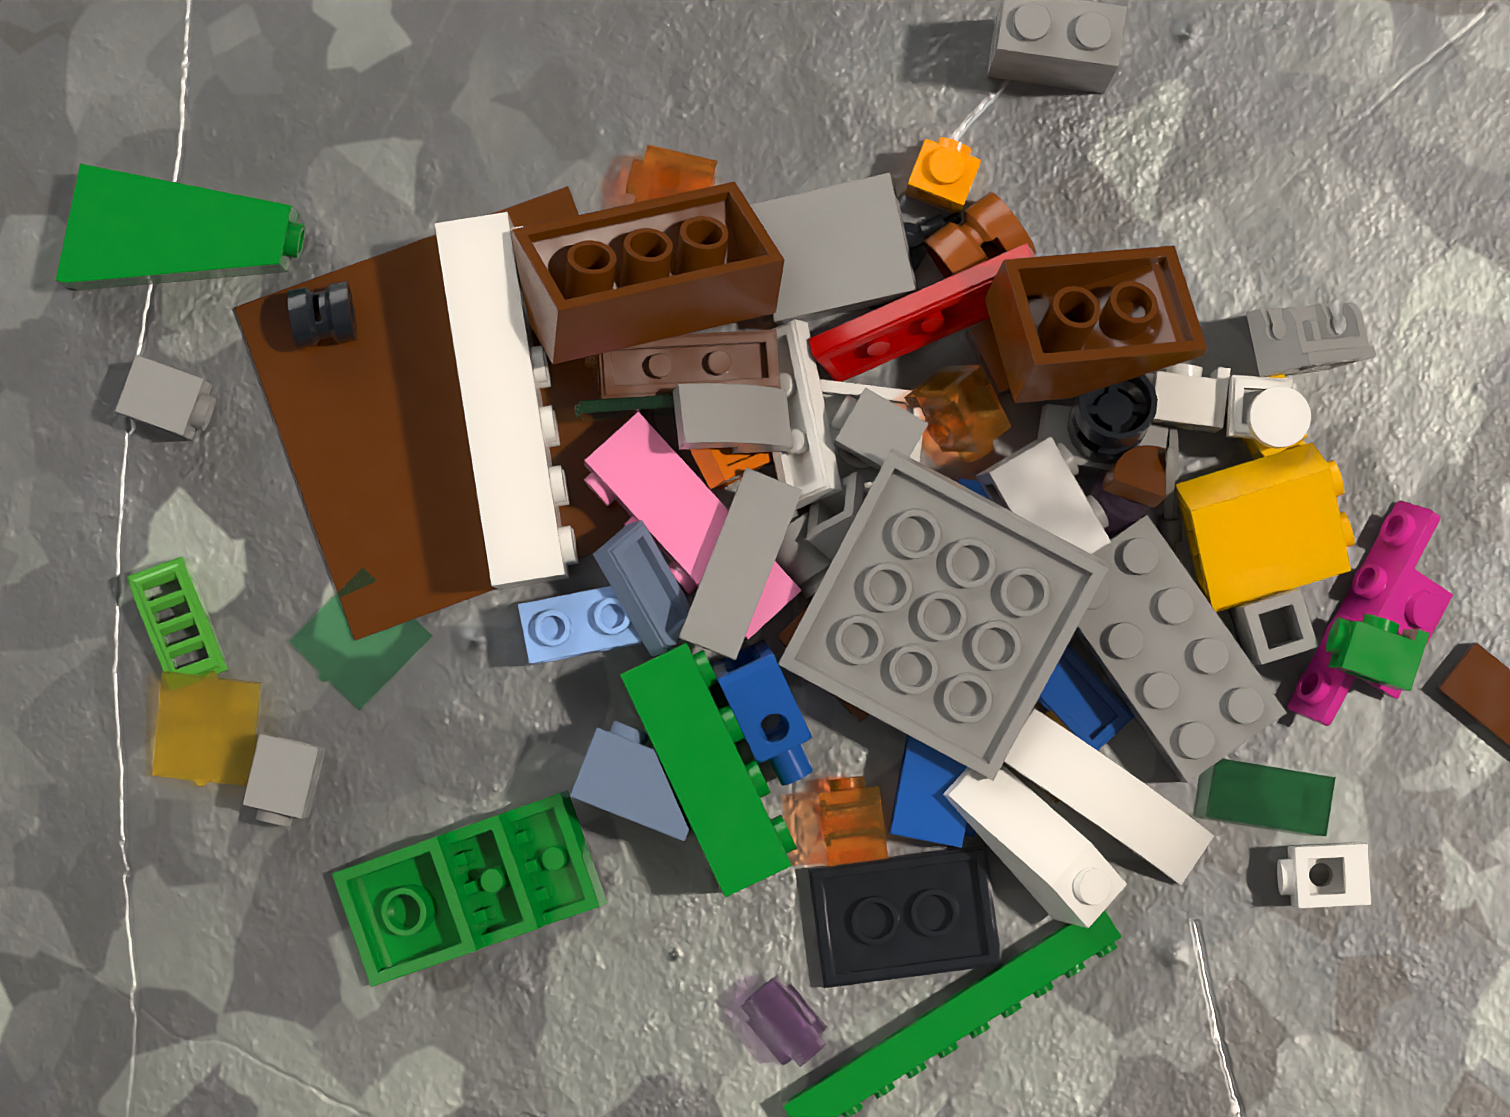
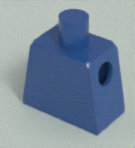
[710,639,813,786]

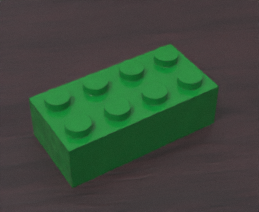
[620,643,797,898]

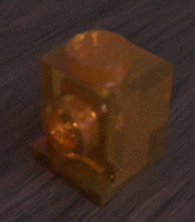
[904,365,1011,462]

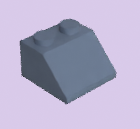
[570,721,691,841]

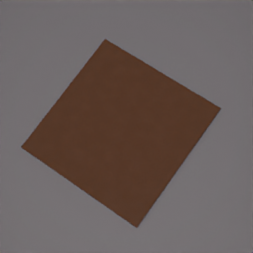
[234,186,660,641]

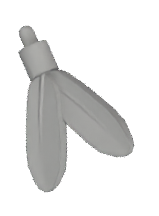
[1158,426,1182,554]

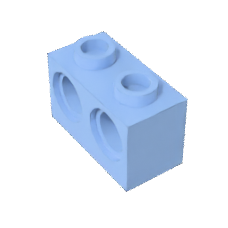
[518,586,644,665]

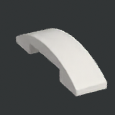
[1004,708,1214,885]

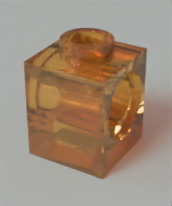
[818,775,889,866]

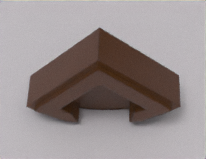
[1102,445,1166,508]

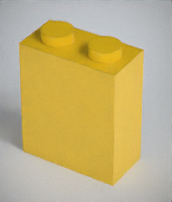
[1175,442,1355,612]

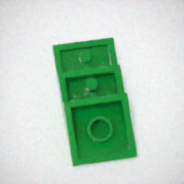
[332,790,608,987]

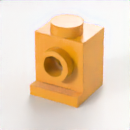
[904,137,981,214]

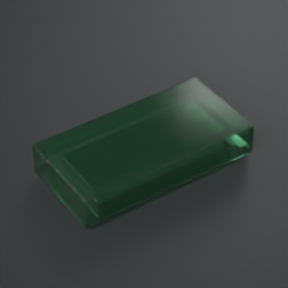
[1205,759,1336,836]

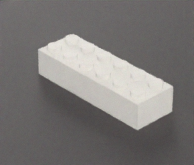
[435,212,579,589]

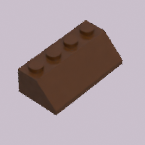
[511,181,785,364]

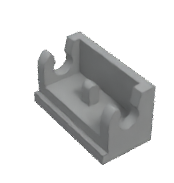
[1246,302,1376,377]

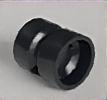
[1067,375,1158,464]

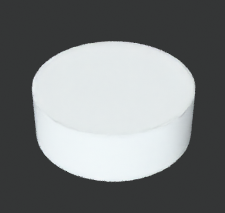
[1247,386,1311,449]

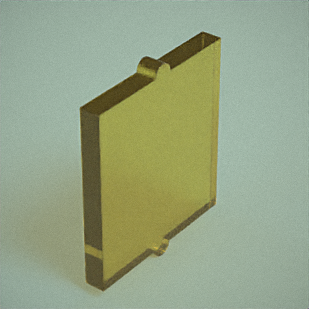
[152,671,262,787]

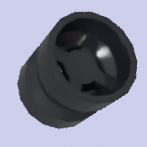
[287,281,357,349]

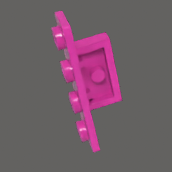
[1288,500,1453,726]

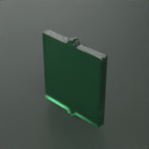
[575,395,675,421]
[290,568,433,710]

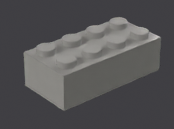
[1074,515,1287,783]

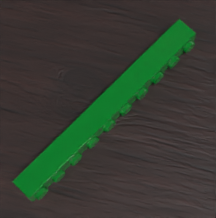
[783,910,1122,1117]

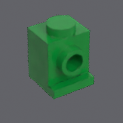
[1326,613,1430,691]

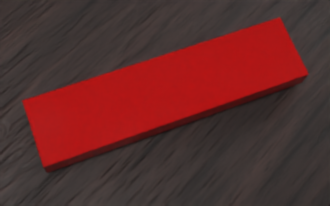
[808,243,1036,382]

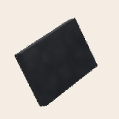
[808,845,1002,988]

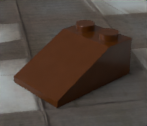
[984,245,1208,403]

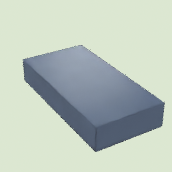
[593,520,691,657]

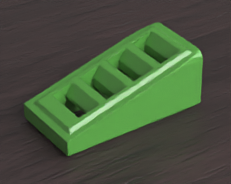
[126,557,229,691]

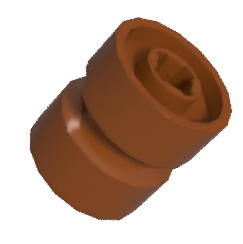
[923,192,1036,279]

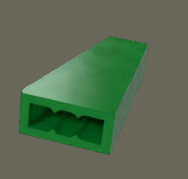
[55,164,306,291]

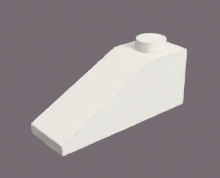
[943,765,1127,928]

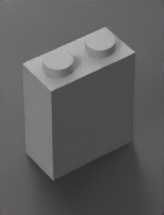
[987,0,1127,94]
[750,172,918,326]

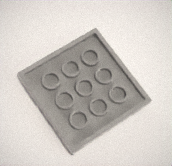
[778,449,1111,781]

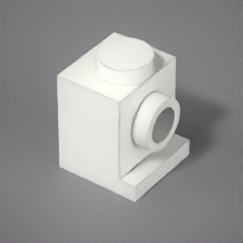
[1145,363,1230,433]
[1277,842,1371,908]

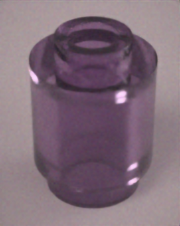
[740,975,828,1067]

